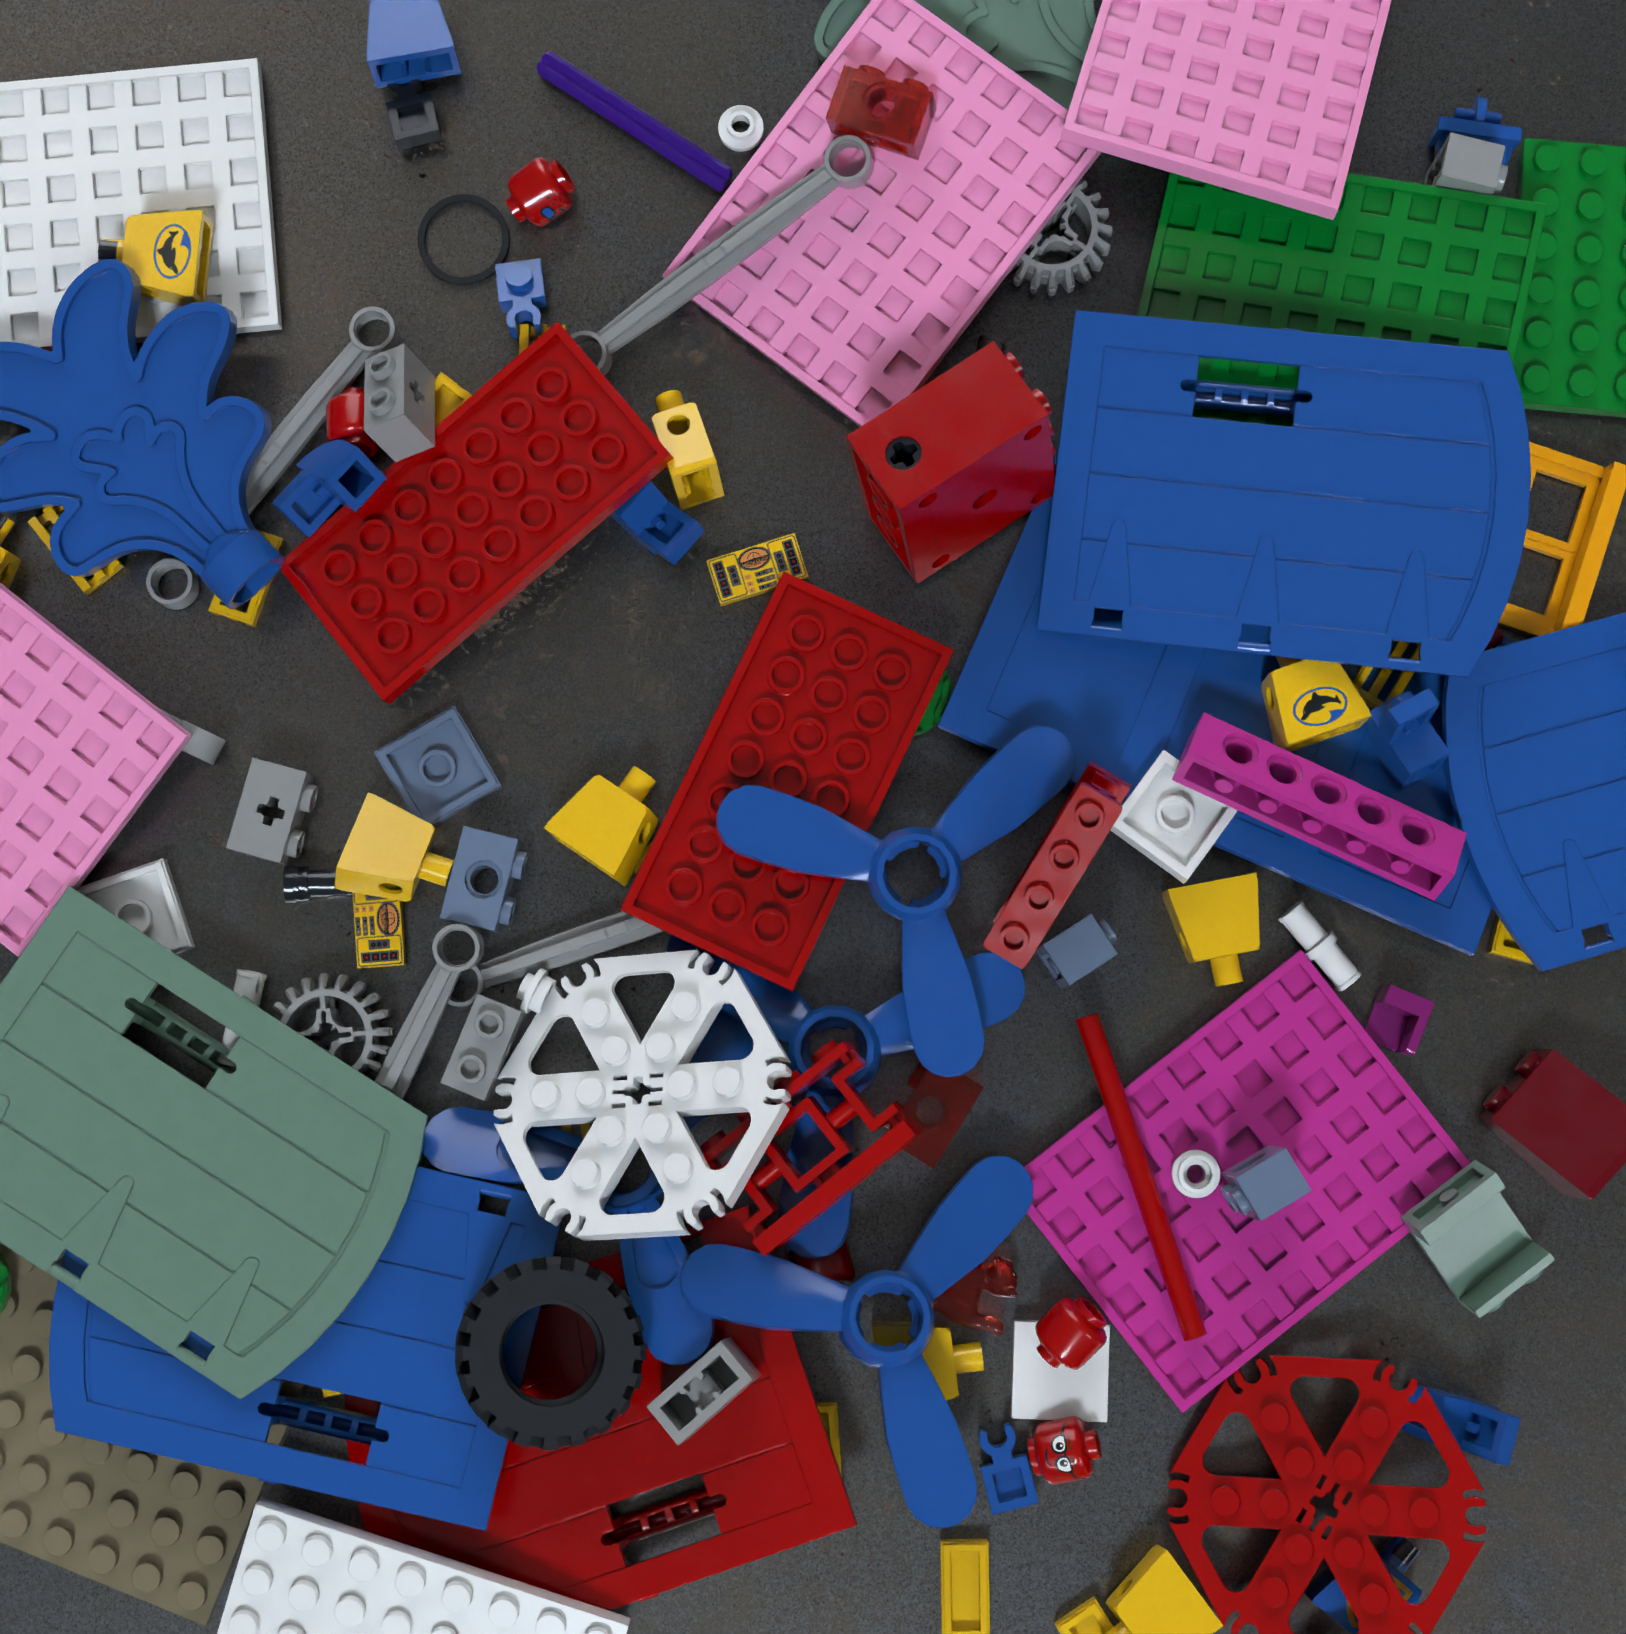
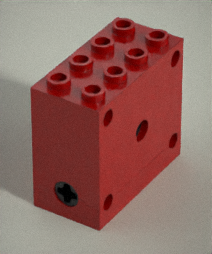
[846,341,1056,584]

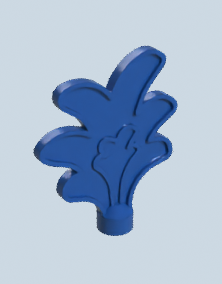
[0,259,285,609]

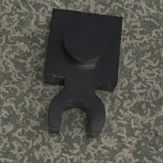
[386,79,443,151]

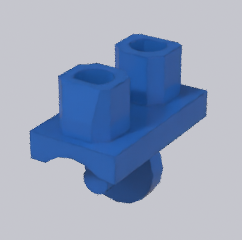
[1427,96,1522,165]

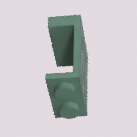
[1400,1160,1555,1318]

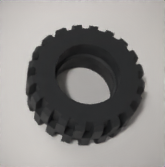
[455,1257,646,1450]

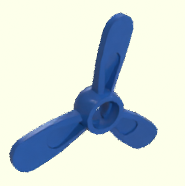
[716,725,1075,1077]
[666,935,1025,1259]
[423,1011,754,1366]
[679,1156,1033,1528]

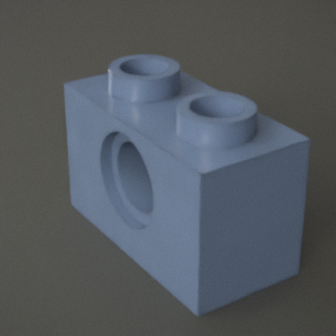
[440,826,528,934]
[1036,913,1118,989]
[1220,1145,1312,1221]

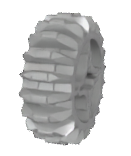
[1009,180,1113,297]
[273,973,394,1080]

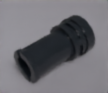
[283,866,353,903]

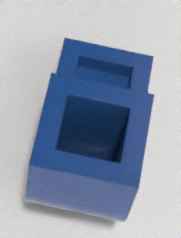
[272,440,387,538]
[610,481,705,566]
[1367,688,1450,790]
[1400,1385,1521,1466]

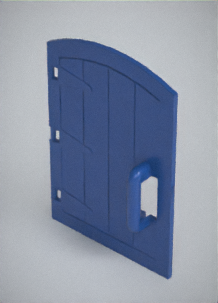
[1037,310,1531,678]
[1442,612,1626,971]
[49,1167,563,1531]

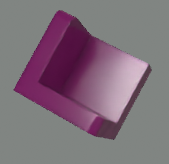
[1364,984,1435,1056]

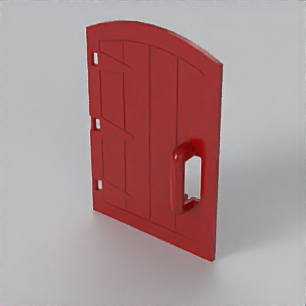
[345,1205,858,1611]

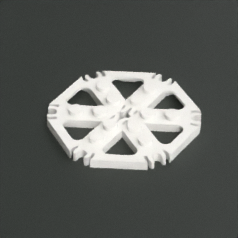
[493,950,792,1241]

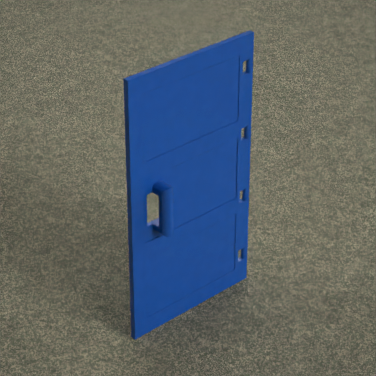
[938,448,1516,956]

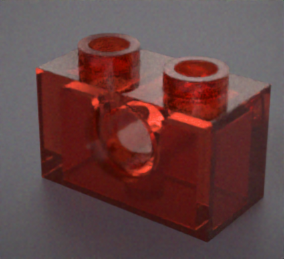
[825,65,937,160]
[884,1062,984,1169]

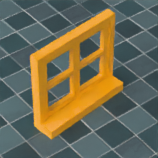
[1497,442,1626,638]

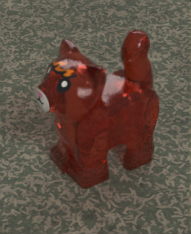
[932,1256,1018,1337]

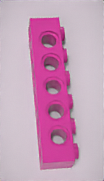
[1172,712,1467,901]

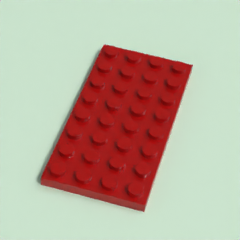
[280,321,673,704]
[620,572,954,992]

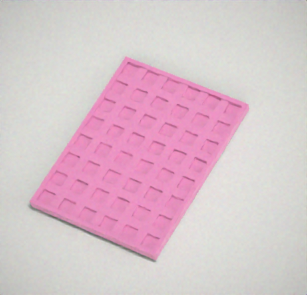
[662,0,1101,427]
[1060,0,1392,220]
[0,583,193,957]

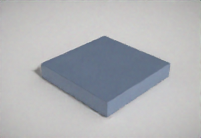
[374,705,503,826]

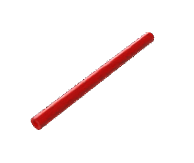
[1075,1012,1207,1341]

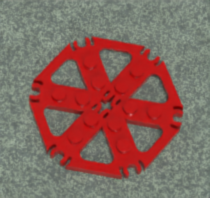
[1168,1355,1486,1634]

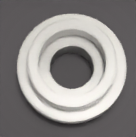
[718,105,764,152]
[516,968,557,1014]
[1171,1150,1220,1198]

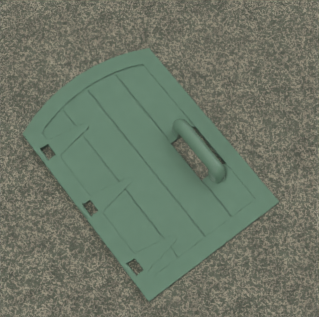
[0,886,428,1399]

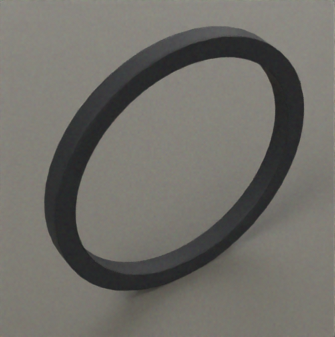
[418,194,510,285]

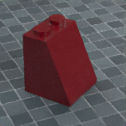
[1479,1049,1626,1201]

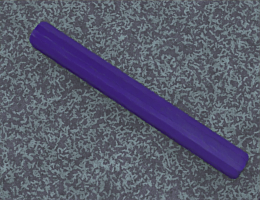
[537,51,733,192]

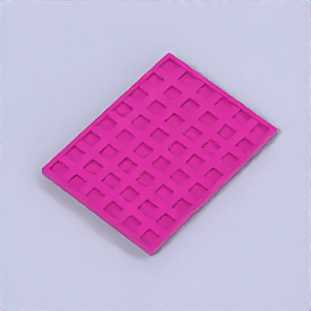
[1023,950,1470,1413]

